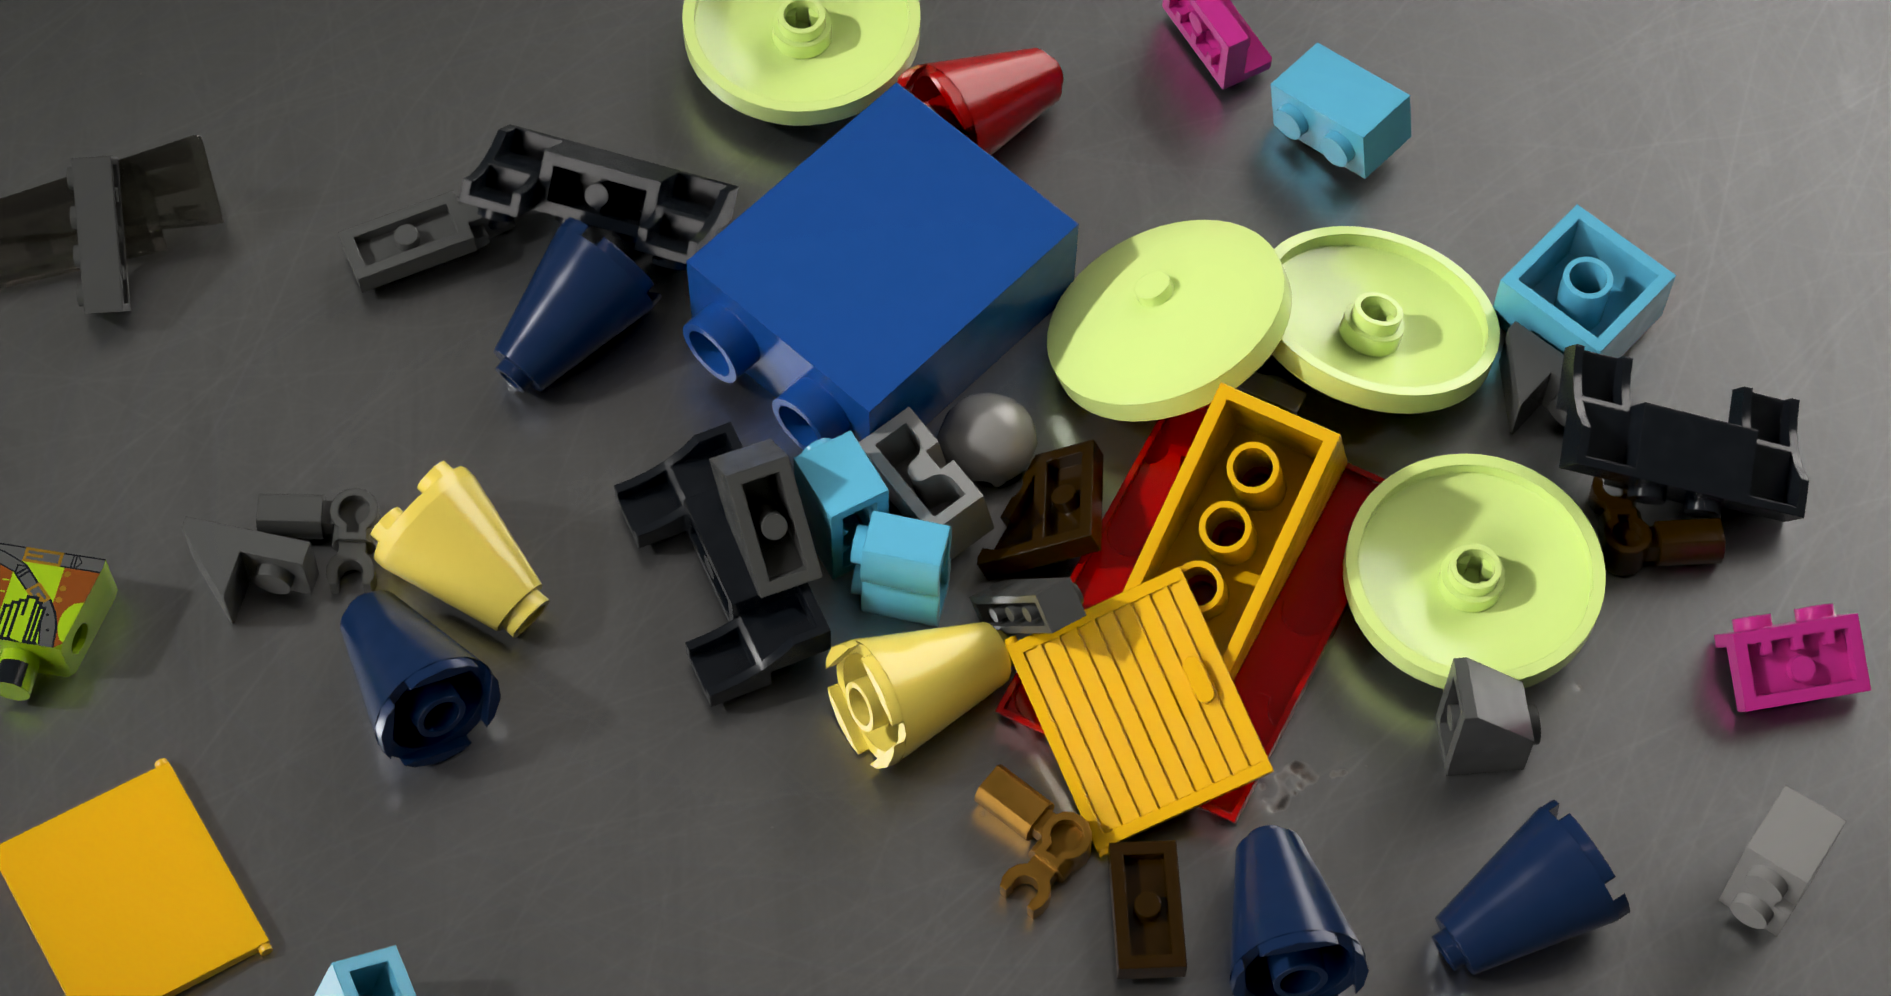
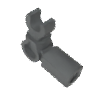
[256,488,381,593]

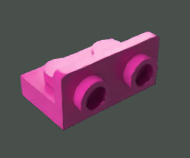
[1162,0,1272,90]
[1714,603,1871,712]

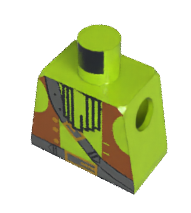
[0,543,118,701]

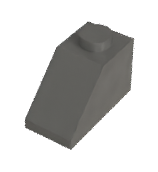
[709,438,823,598]
[1435,657,1541,776]

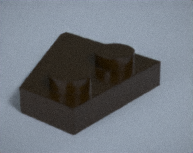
[977,439,1104,580]

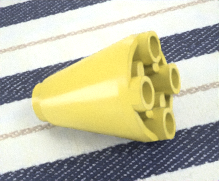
[371,460,550,638]

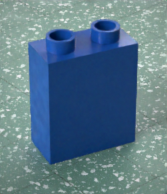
[683,82,1079,450]

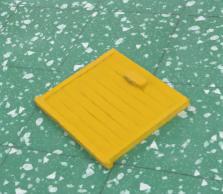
[1004,566,1274,858]
[0,758,273,996]

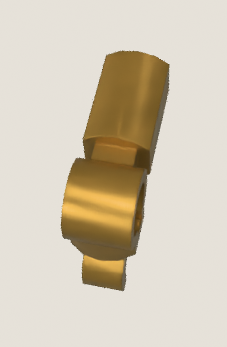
[974,764,1092,919]

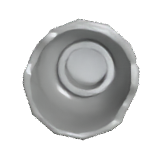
[936,393,1038,487]

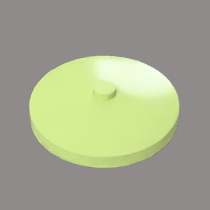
[682,0,921,126]
[1047,220,1292,422]
[1272,226,1500,414]
[1343,453,1606,689]

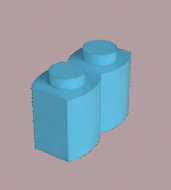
[850,510,952,627]

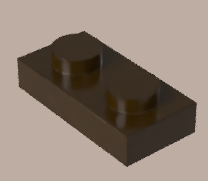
[1108,840,1187,979]

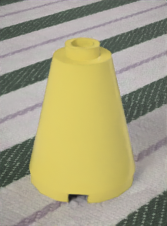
[826,622,1014,769]

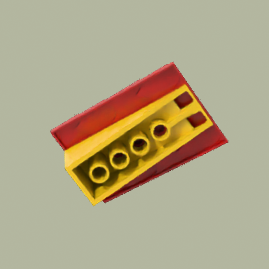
[995,383,1385,824]

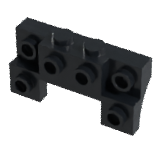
[459,124,739,270]
[1556,344,1809,522]
[614,422,831,707]

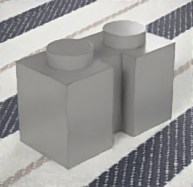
[859,407,995,560]
[1718,785,1846,936]

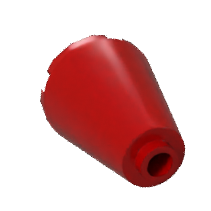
[897,48,1064,156]

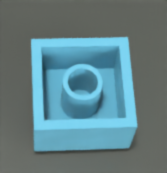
[1493,204,1676,358]

